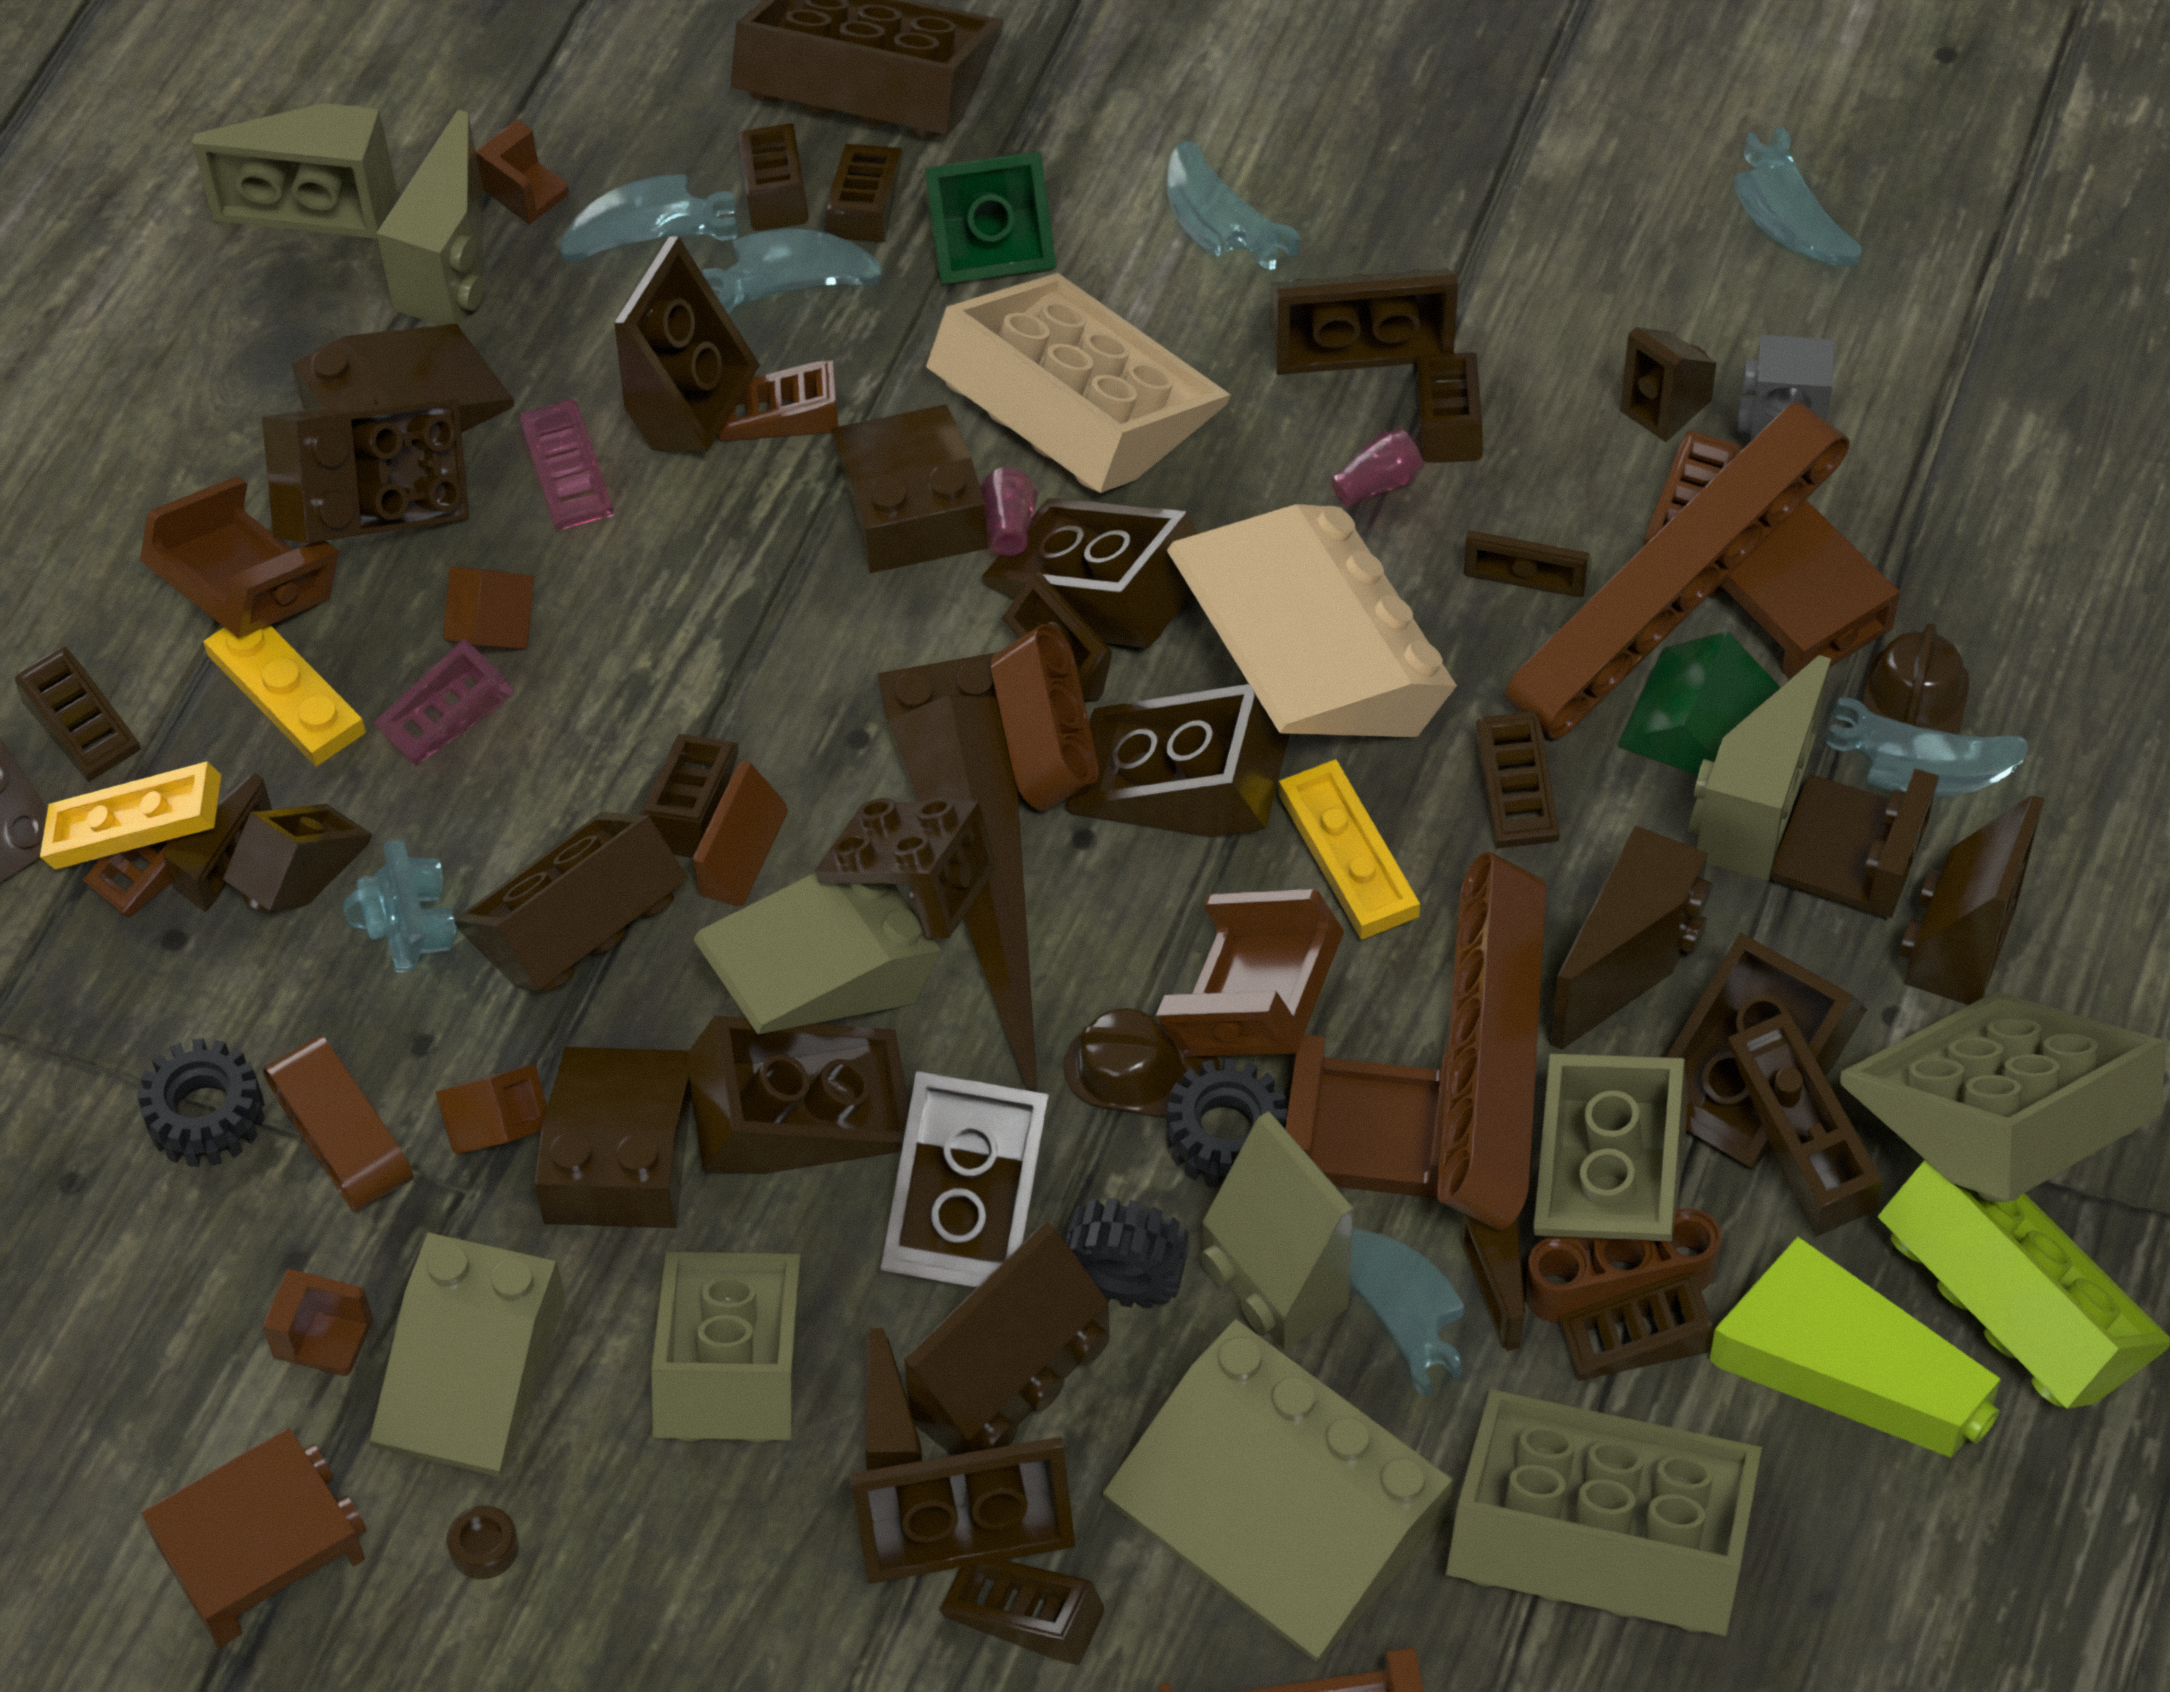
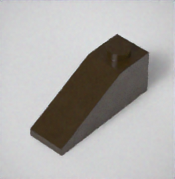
[1728,1011,1883,1237]

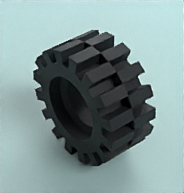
[137,1038,265,1167]
[1166,1058,1288,1188]
[1065,1198,1190,1308]

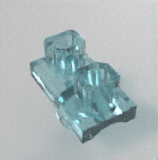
[343,840,456,972]

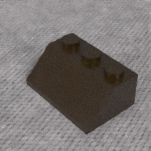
[1269,268,1458,375]
[453,812,689,992]
[904,1221,1110,1456]
[850,1437,1076,1584]

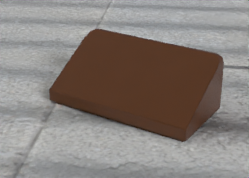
[692,760,787,906]

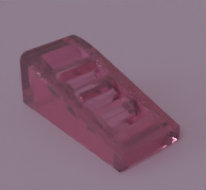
[519,399,614,531]
[374,638,515,766]

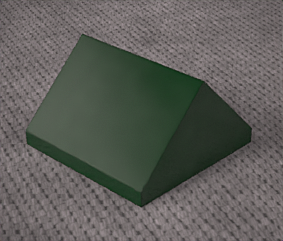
[924,151,1057,284]
[1618,631,1781,776]

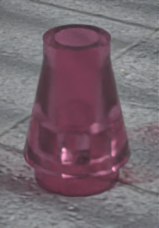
[1330,427,1424,508]
[980,468,1038,556]

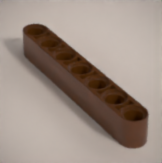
[1505,402,1850,739]
[1437,851,1546,1230]

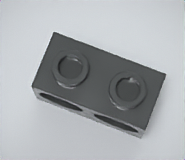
[1737,334,1834,444]

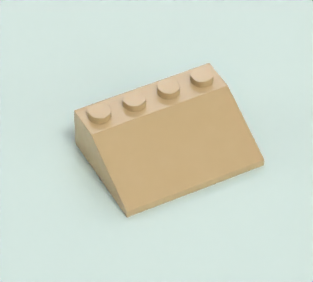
[926,273,1231,493]
[1167,504,1457,737]

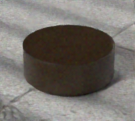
[446,1505,519,1579]

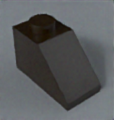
[1620,327,1717,442]
[223,803,373,913]

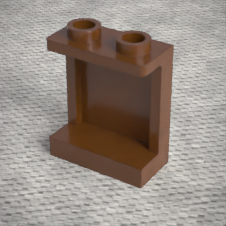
[140,476,339,638]
[1709,500,1900,680]
[1156,889,1344,1057]
[1285,1034,1448,1199]
[141,1427,367,1648]

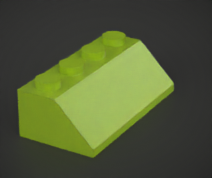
[1877,1160,2170,1409]

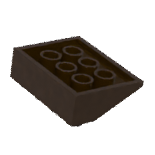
[730,0,1003,137]

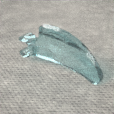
[1734,127,1862,267]
[1167,141,1300,270]
[559,175,738,263]
[702,229,882,314]
[1826,698,2028,797]
[1350,1229,1464,1397]

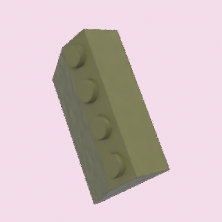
[1841,991,2166,1202]
[1102,1319,1453,1664]
[1446,1389,1762,1636]

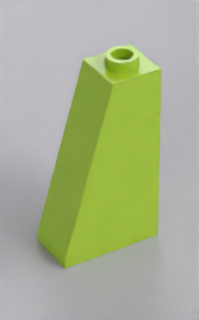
[1709,1237,2001,1458]

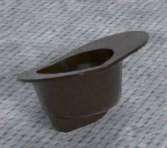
[1861,623,1969,764]
[1064,1008,1220,1117]

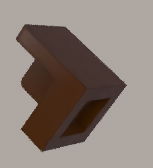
[476,120,569,225]
[443,566,535,649]
[436,1063,547,1154]
[262,1268,374,1376]

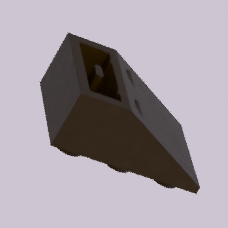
[262,398,469,543]

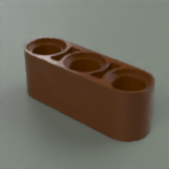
[991,624,1099,811]
[262,1035,414,1212]
[1525,1208,1721,1323]

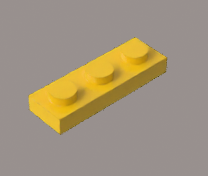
[203,625,366,767]
[1279,759,1420,940]
[40,762,222,869]

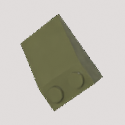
[192,103,396,239]
[377,110,484,326]
[1688,655,1831,881]
[694,872,942,1034]
[1534,1054,1688,1241]
[1200,1111,1353,1351]
[370,1232,566,1477]
[651,1252,800,1443]

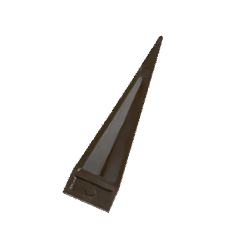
[878,652,1037,1092]

